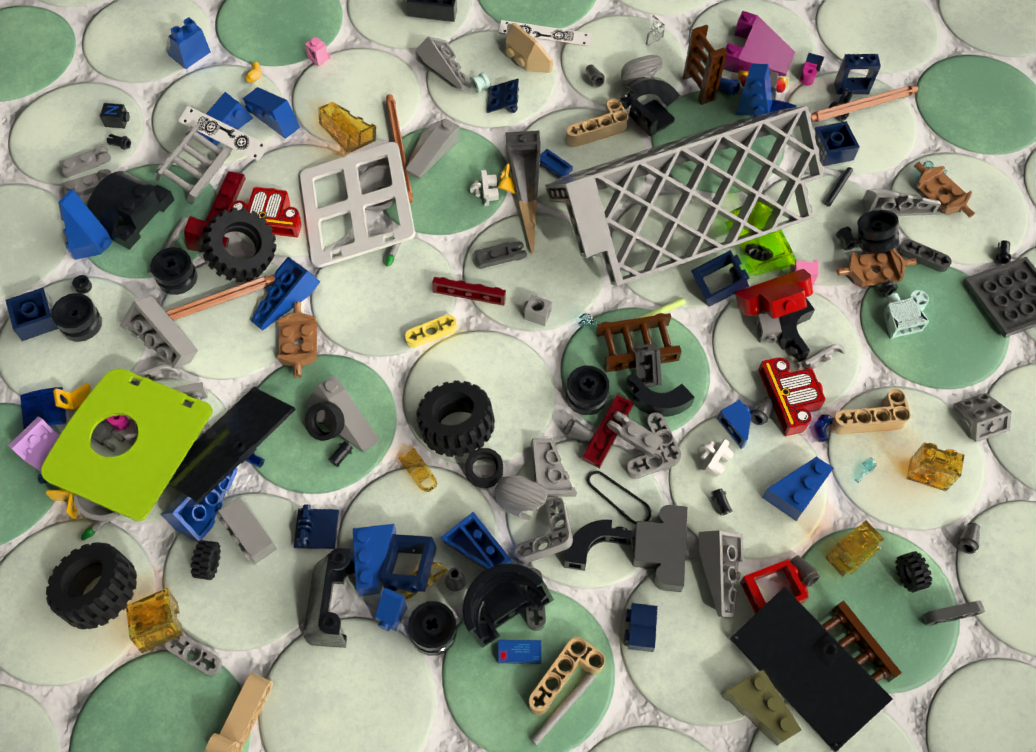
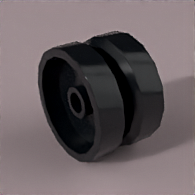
[857,210,899,254]
[150,247,198,295]
[51,293,102,342]
[566,365,609,415]
[408,601,457,656]

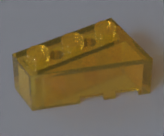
[318,102,376,153]

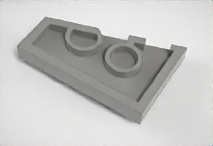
[531,438,577,497]

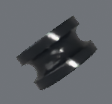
[839,88,854,103]
[72,275,92,294]
[879,279,898,297]

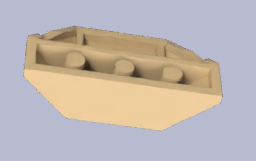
[505,23,553,73]

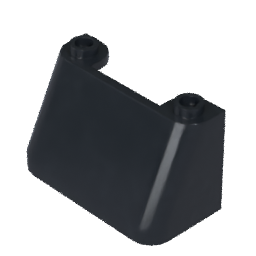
[303,548,355,648]

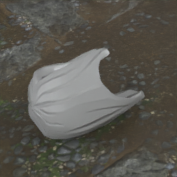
[620,55,663,90]
[495,475,548,520]

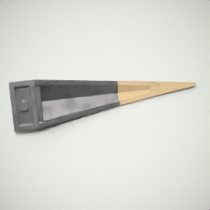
[505,130,541,255]

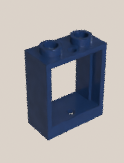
[834,54,881,95]
[691,250,750,307]
[379,534,437,593]

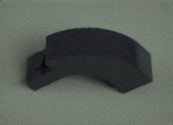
[619,76,680,110]
[778,298,815,362]
[626,372,695,417]
[564,520,632,571]

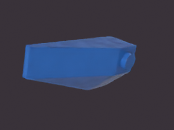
[58,189,113,260]
[251,257,320,331]
[160,468,238,542]

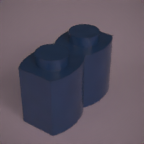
[624,603,658,652]

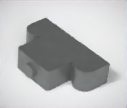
[630,505,688,592]

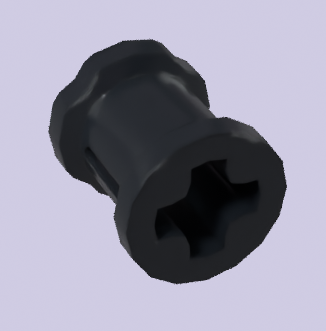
[836,227,859,251]

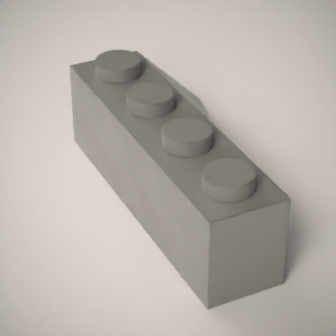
[120,296,198,368]

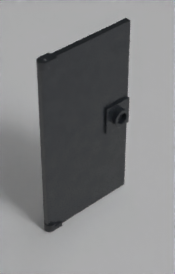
[168,386,296,504]
[730,587,893,752]

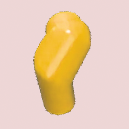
[245,62,262,83]

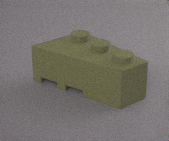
[722,670,802,746]

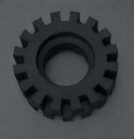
[191,540,221,580]
[895,551,932,593]

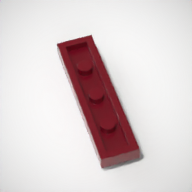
[205,171,246,223]
[432,277,506,306]
[582,395,634,469]

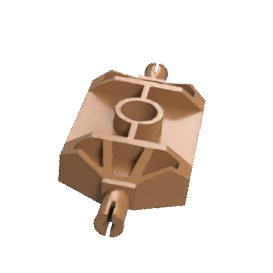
[914,161,975,218]
[836,249,917,287]
[277,302,317,378]

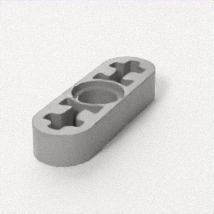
[165,633,222,677]

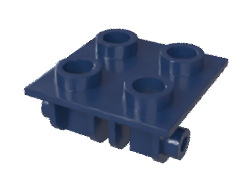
[487,78,519,113]
[293,504,339,549]

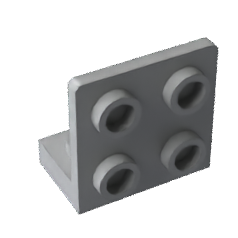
[953,393,1012,442]

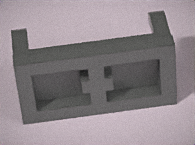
[634,343,662,387]

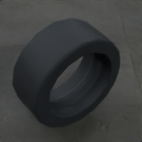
[304,402,345,441]
[465,448,503,488]

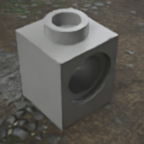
[522,295,552,326]
[755,313,782,343]

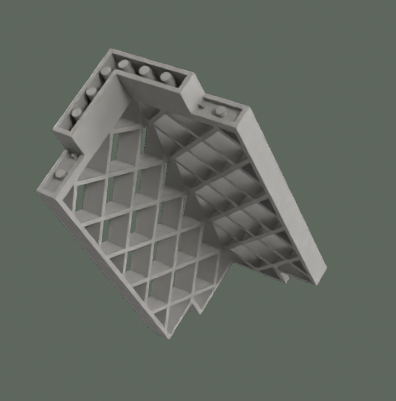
[545,106,824,286]

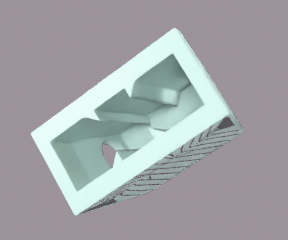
[883,293,929,339]

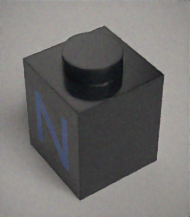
[100,103,130,129]

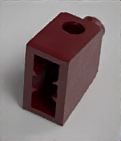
[184,216,229,252]

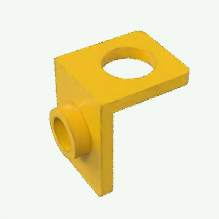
[498,163,517,195]
[53,383,91,411]
[46,488,78,519]

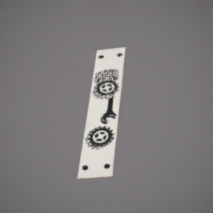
[498,20,593,46]
[178,106,269,161]

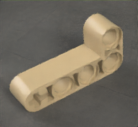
[566,98,628,147]
[830,388,911,434]
[529,637,605,716]
[205,673,273,752]

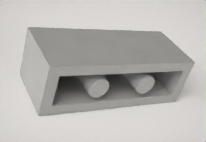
[219,497,277,564]

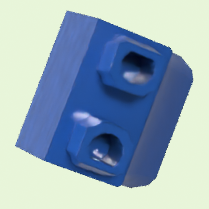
[167,17,211,69]

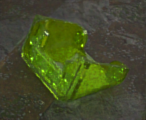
[725,200,797,276]

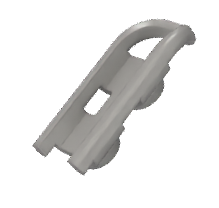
[797,344,845,369]
[131,364,180,386]

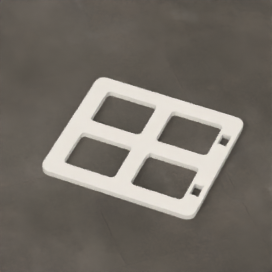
[300,142,415,268]

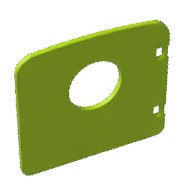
[41,368,213,522]

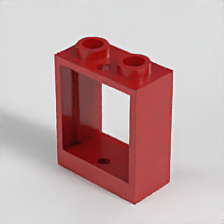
[740,559,809,614]

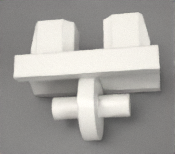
[470,170,499,206]
[699,439,734,477]

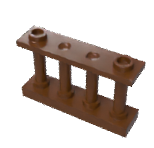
[682,25,727,105]
[596,313,682,372]
[822,600,902,682]

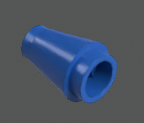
[718,77,740,96]

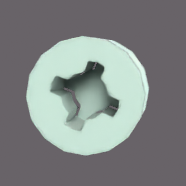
[470,72,490,93]
[908,290,929,311]

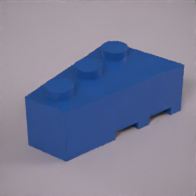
[736,63,773,116]
[242,87,300,139]
[198,92,253,146]
[762,456,834,521]
[440,512,514,570]
[353,524,396,597]

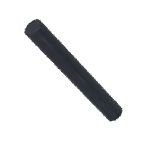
[825,167,853,207]

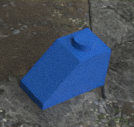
[717,400,751,449]
[375,588,407,631]

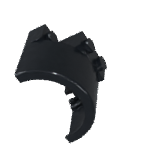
[87,171,174,250]
[463,563,554,648]

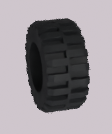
[201,208,277,282]
[416,380,495,457]
[46,542,137,630]

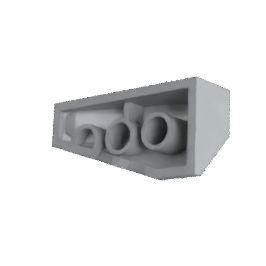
[416,36,471,91]
[405,119,460,179]
[862,189,941,216]
[304,375,380,452]
[698,530,744,617]

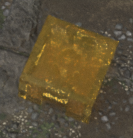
[906,442,965,491]
[825,520,884,577]
[126,588,183,653]

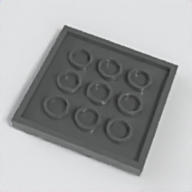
[963,257,1036,338]

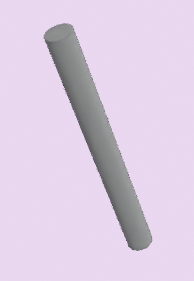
[149,217,188,277]
[530,672,596,746]

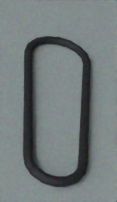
[587,471,652,524]

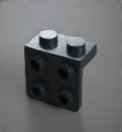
[629,99,675,136]

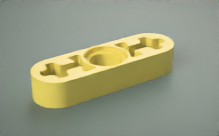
[405,315,457,348]

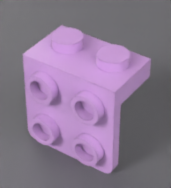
[8,417,60,472]

